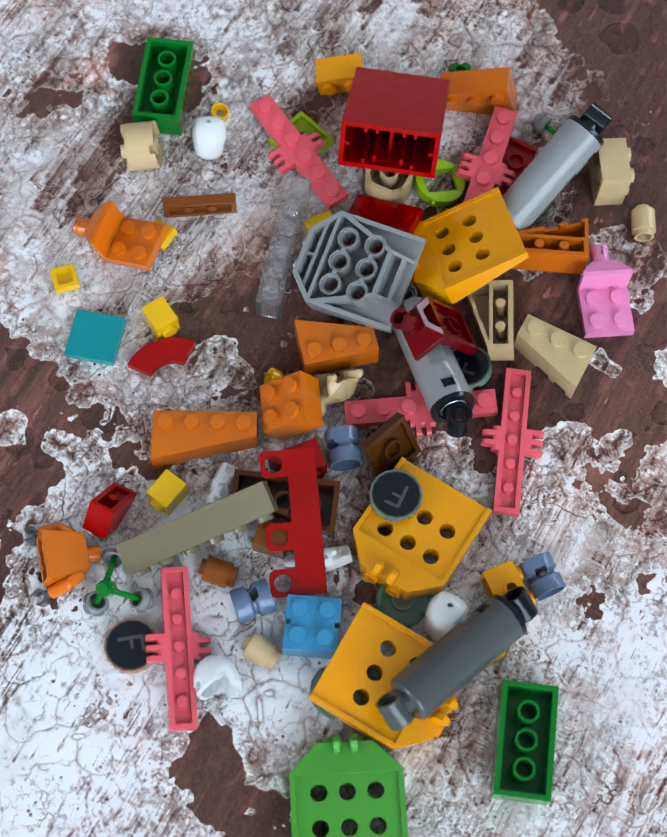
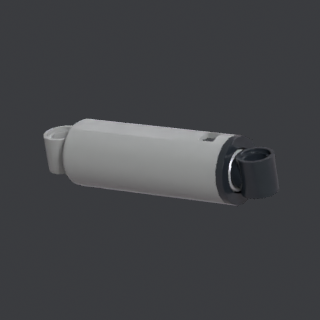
[502,102,613,231]
[392,284,475,438]

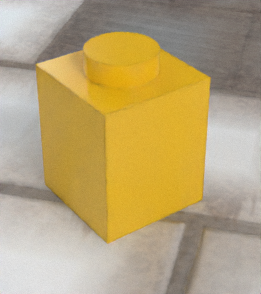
[141,296,180,340]
[146,469,189,515]

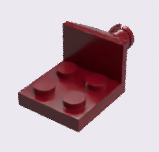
[390,296,478,361]

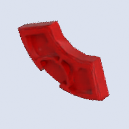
[127,337,195,377]

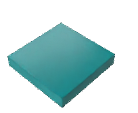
[64,309,126,366]

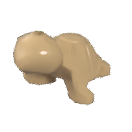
[314,368,364,417]

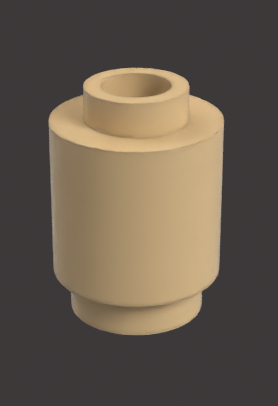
[631,204,656,242]
[240,633,283,671]

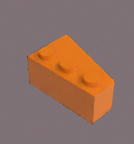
[440,67,518,115]
[511,218,589,274]
[294,320,379,376]

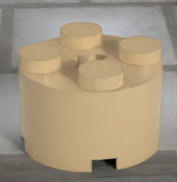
[120,121,163,171]
[364,169,413,203]

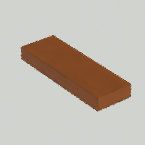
[163,193,237,218]

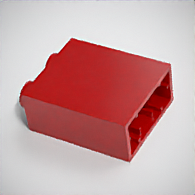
[338,67,450,178]

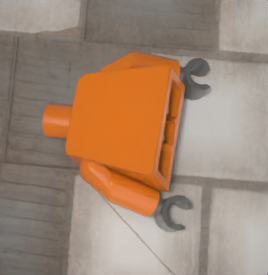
[24,522,102,607]

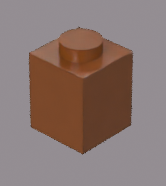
[252,521,291,559]

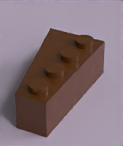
[232,469,340,539]

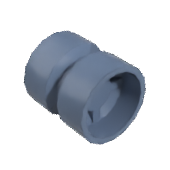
[325,425,363,471]
[519,552,566,601]
[229,578,277,624]

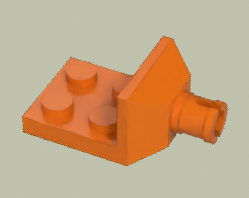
[73,200,169,271]

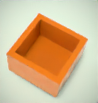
[259,370,323,441]

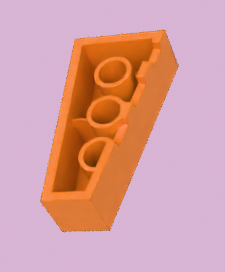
[150,410,259,470]

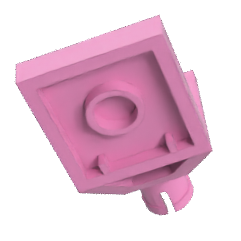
[576,244,635,338]

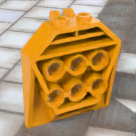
[410,187,529,304]
[352,457,492,600]
[308,602,459,752]

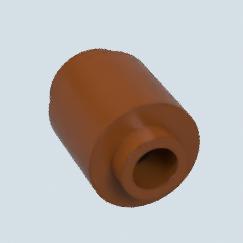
[198,555,239,588]

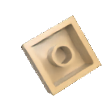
[588,138,635,206]

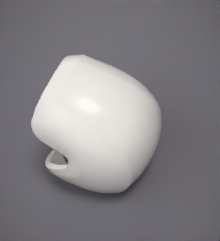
[192,116,227,160]
[423,591,468,640]
[193,656,242,700]

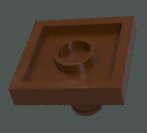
[360,412,421,477]

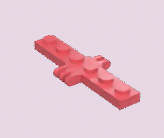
[249,94,348,210]
[456,106,518,202]
[481,368,544,517]
[344,381,498,438]
[145,566,212,732]

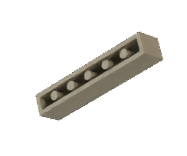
[115,481,279,578]

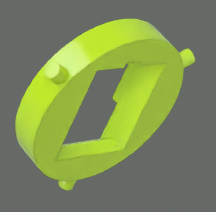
[413,159,468,207]

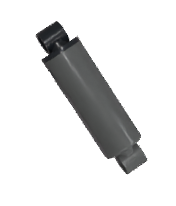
[376,586,538,731]

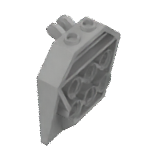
[292,211,427,333]

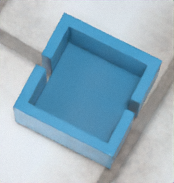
[282,594,342,659]

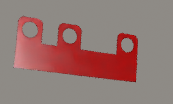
[259,447,327,598]

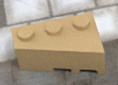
[466,280,514,361]
[514,314,597,399]

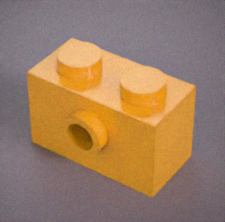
[315,53,365,96]
[480,560,536,605]

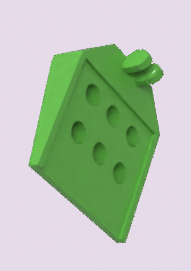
[289,733,408,837]

